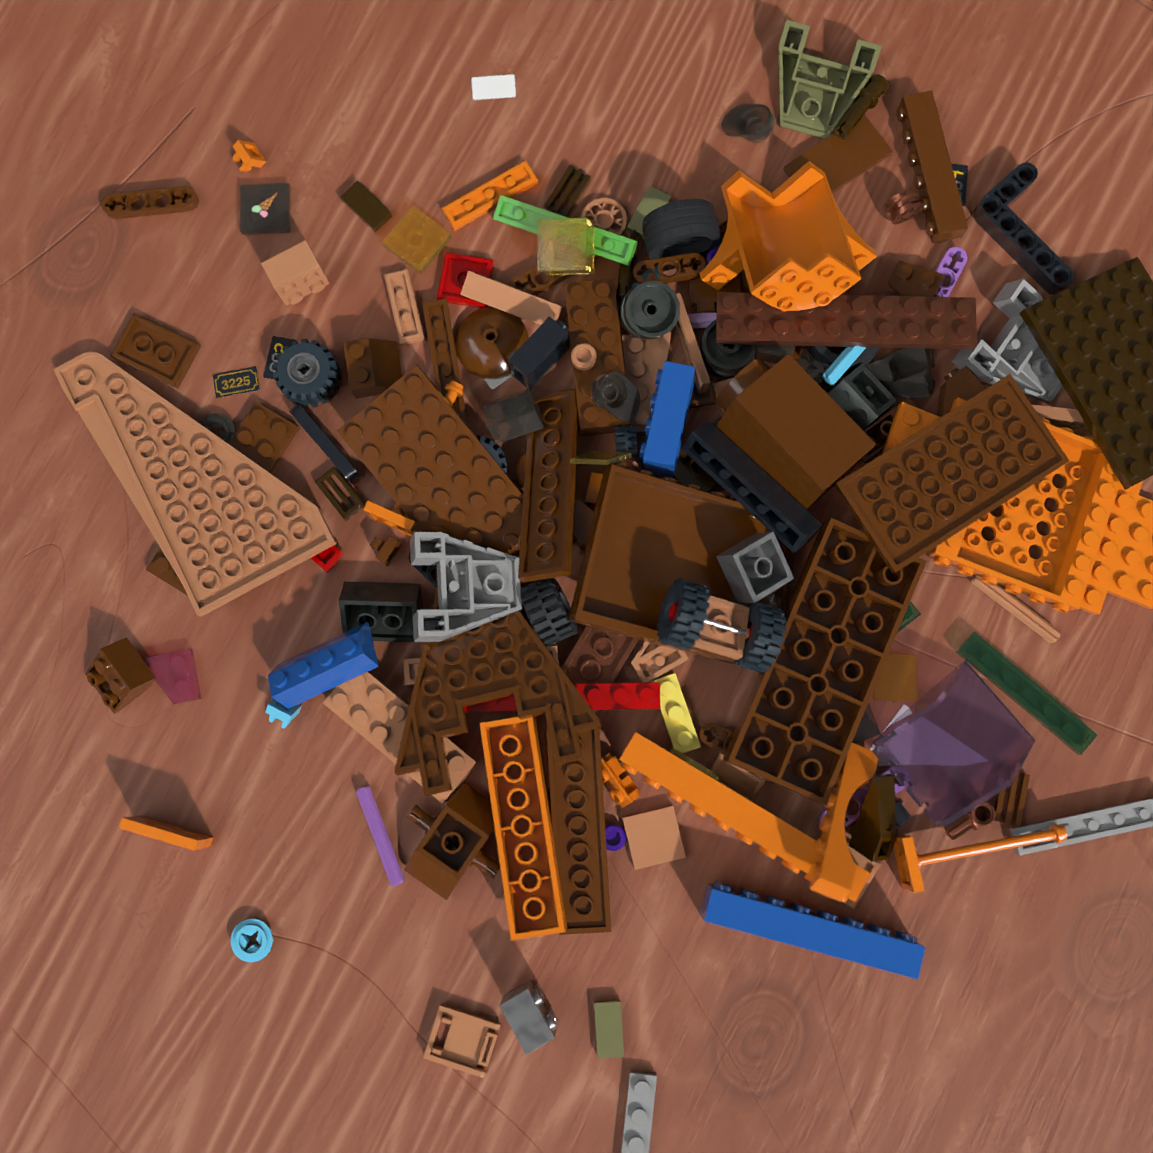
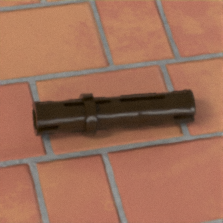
[616,229,638,302]

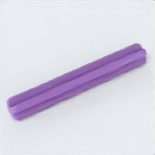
[356,786,405,886]

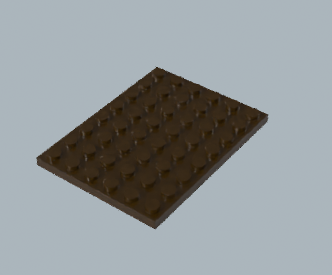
[1019,256,1153,490]

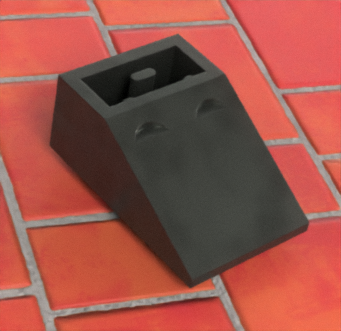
[828,363,897,431]

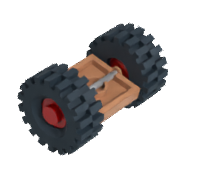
[657,578,786,673]

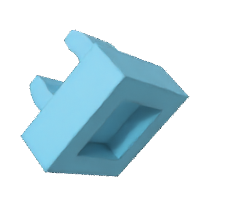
[265,699,302,729]

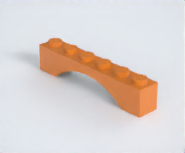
[809,743,879,902]

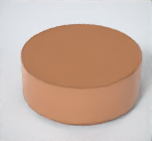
[571,343,597,371]

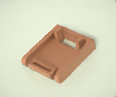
[423,1003,501,1078]

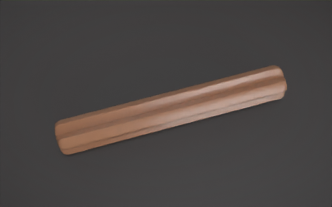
[971,575,1061,643]

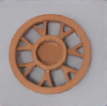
[581,198,627,236]

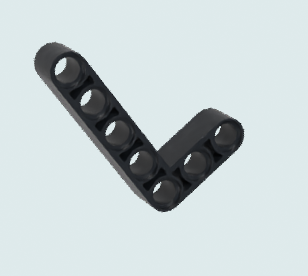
[973,162,1073,295]

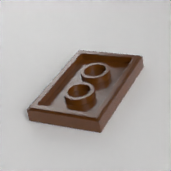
[111,313,201,389]

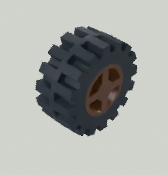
[615,425,638,462]

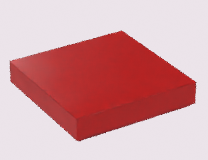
[436,252,494,308]

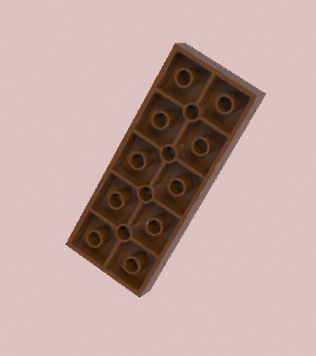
[722,518,927,805]

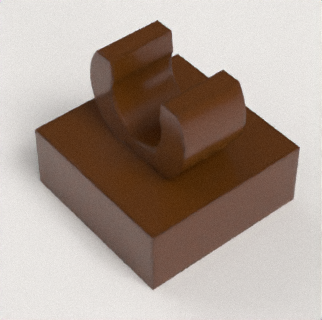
[370,536,401,567]

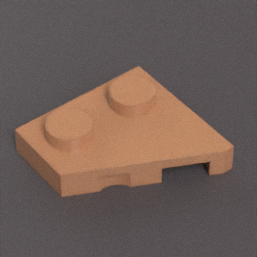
[631,641,689,683]

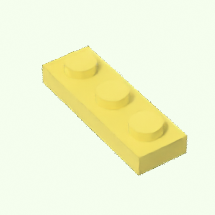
[651,673,701,755]

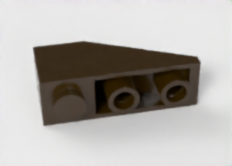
[848,773,897,862]

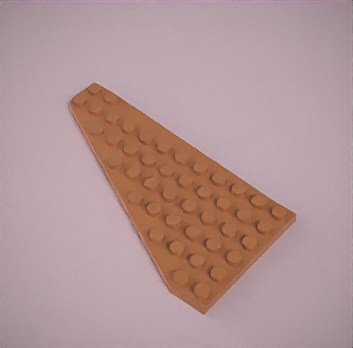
[53,352,337,617]

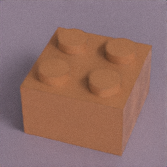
[261,240,330,306]

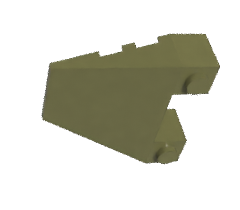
[778,20,882,139]

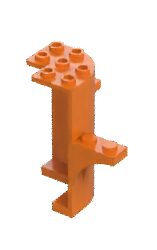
[700,161,877,311]

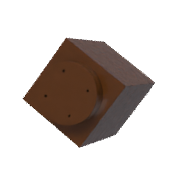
[715,354,876,510]

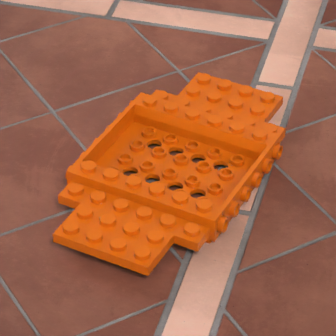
[881,397,1153,615]

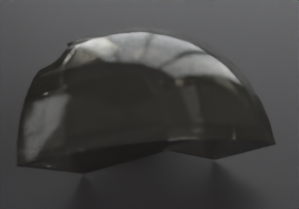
[866,348,935,399]

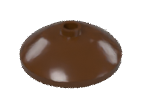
[455,307,529,379]

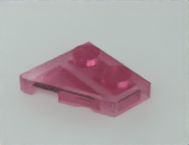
[143,648,201,704]

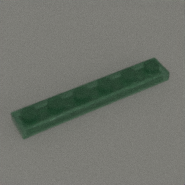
[956,632,1097,755]

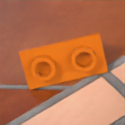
[601,753,640,808]

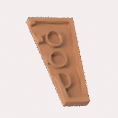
[622,332,671,434]

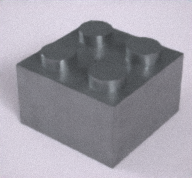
[716,531,794,603]
[499,980,558,1055]

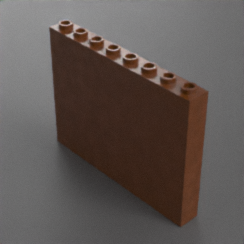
[568,463,797,665]

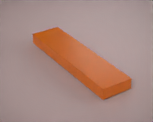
[442,160,538,231]

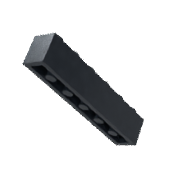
[682,422,823,553]

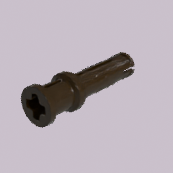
[833,74,890,139]

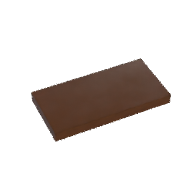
[783,114,892,194]

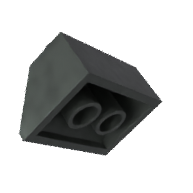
[339,581,422,643]

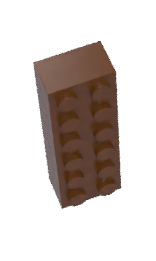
[564,278,630,437]

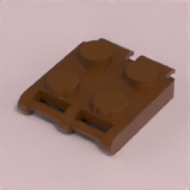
[689,259,741,313]

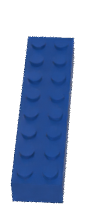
[700,881,925,980]

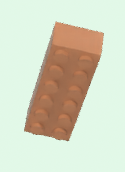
[323,671,479,803]

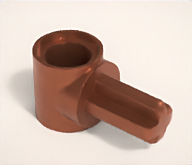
[944,801,996,840]

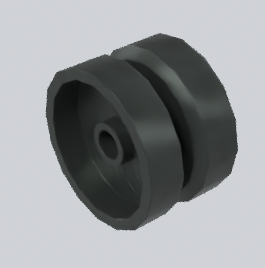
[619,281,680,340]
[700,320,758,379]

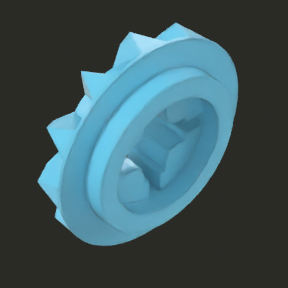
[231,918,274,962]

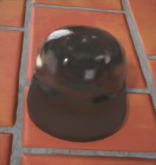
[721,104,775,143]
[591,372,641,421]

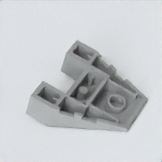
[951,279,1062,403]
[410,532,522,642]

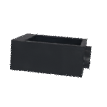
[508,316,570,391]

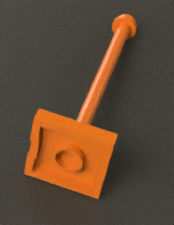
[363,381,464,537]
[893,823,1067,893]

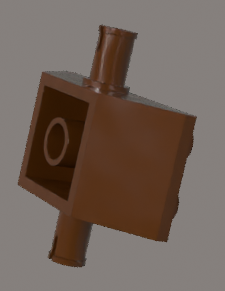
[404,783,500,900]

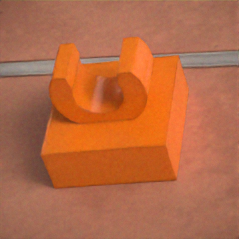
[232,140,267,172]

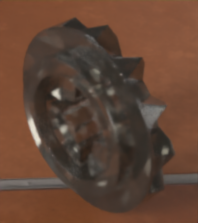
[199,413,236,443]

